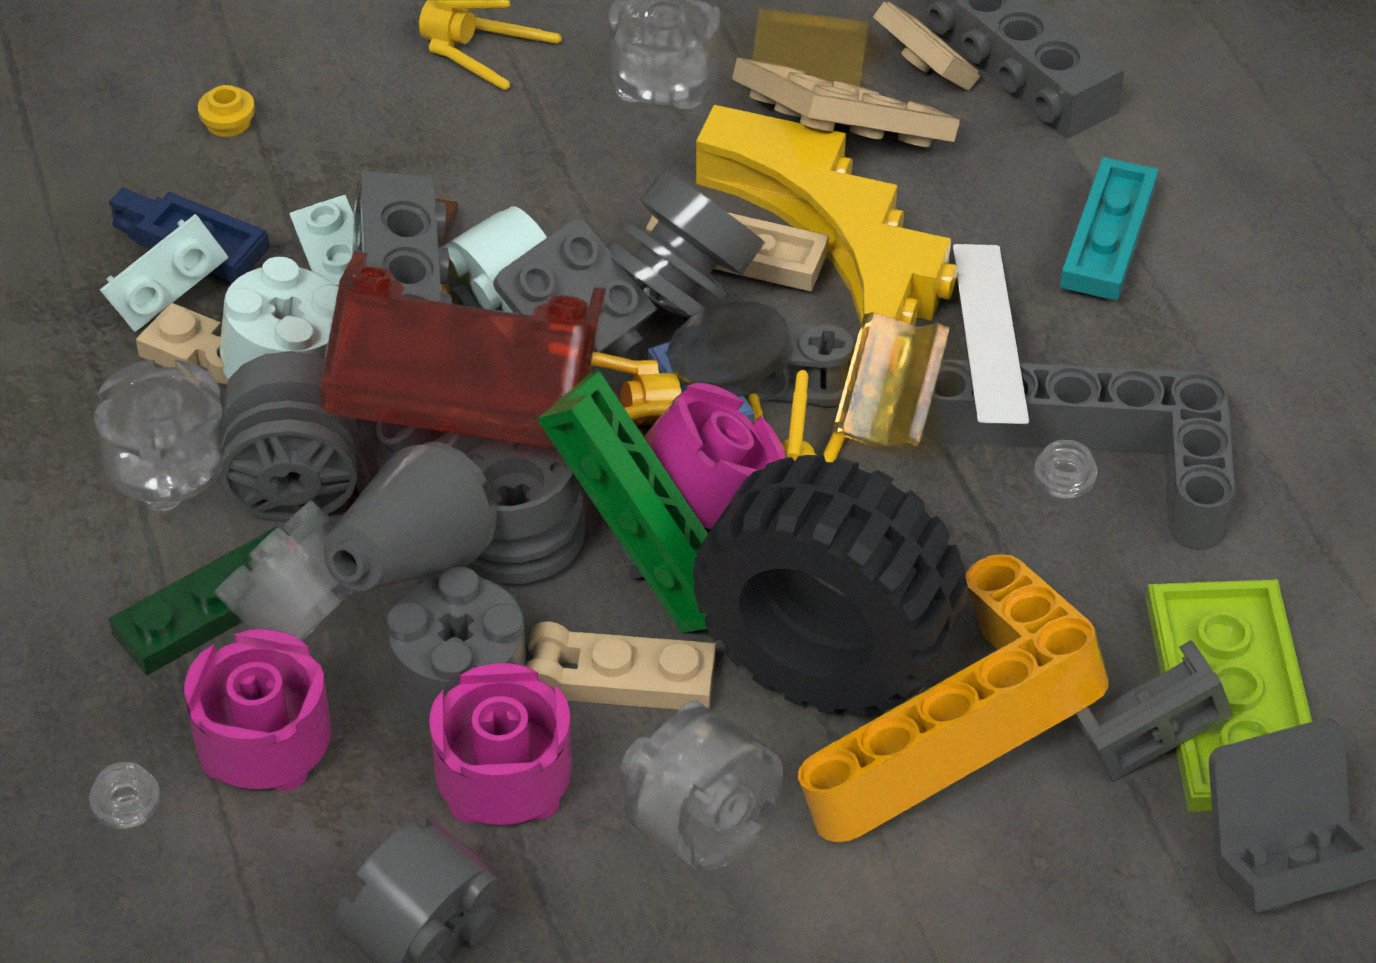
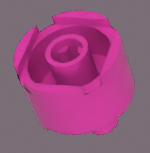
[644,383,786,529]
[184,629,331,791]
[429,663,572,825]

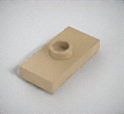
[873,2,981,91]

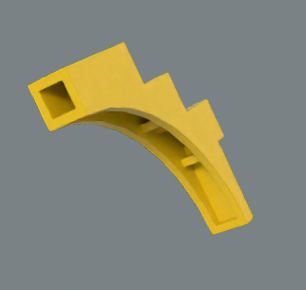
[696,105,958,398]

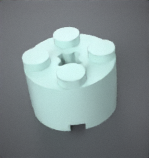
[441,206,547,346]
[220,257,349,380]

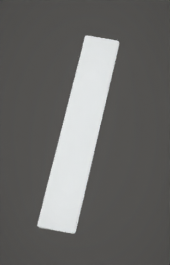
[953,244,1029,424]

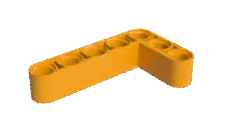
[798,554,1108,842]

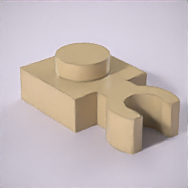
[136,303,228,384]

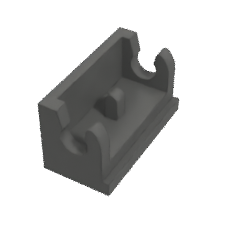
[1075,640,1233,782]

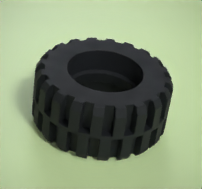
[693,455,968,716]

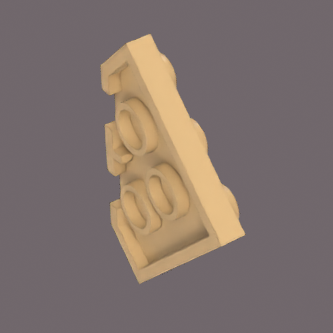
[732,57,960,147]

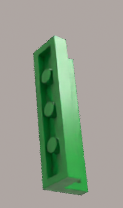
[537,371,708,633]

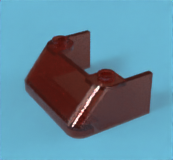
[318,251,606,447]

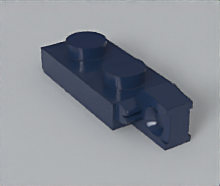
[109,187,270,283]

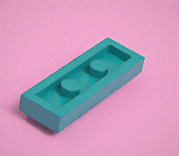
[1060,157,1159,301]

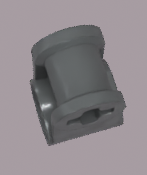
[733,319,854,407]

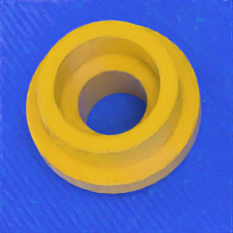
[198,85,255,137]

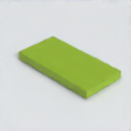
[1145,579,1312,812]

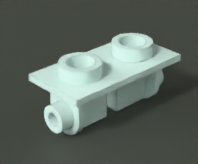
[289,195,354,309]
[100,214,229,332]

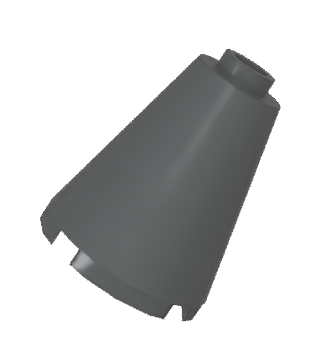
[324,442,497,591]

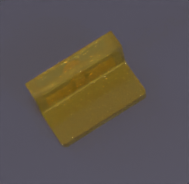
[752,8,872,86]
[832,312,949,452]

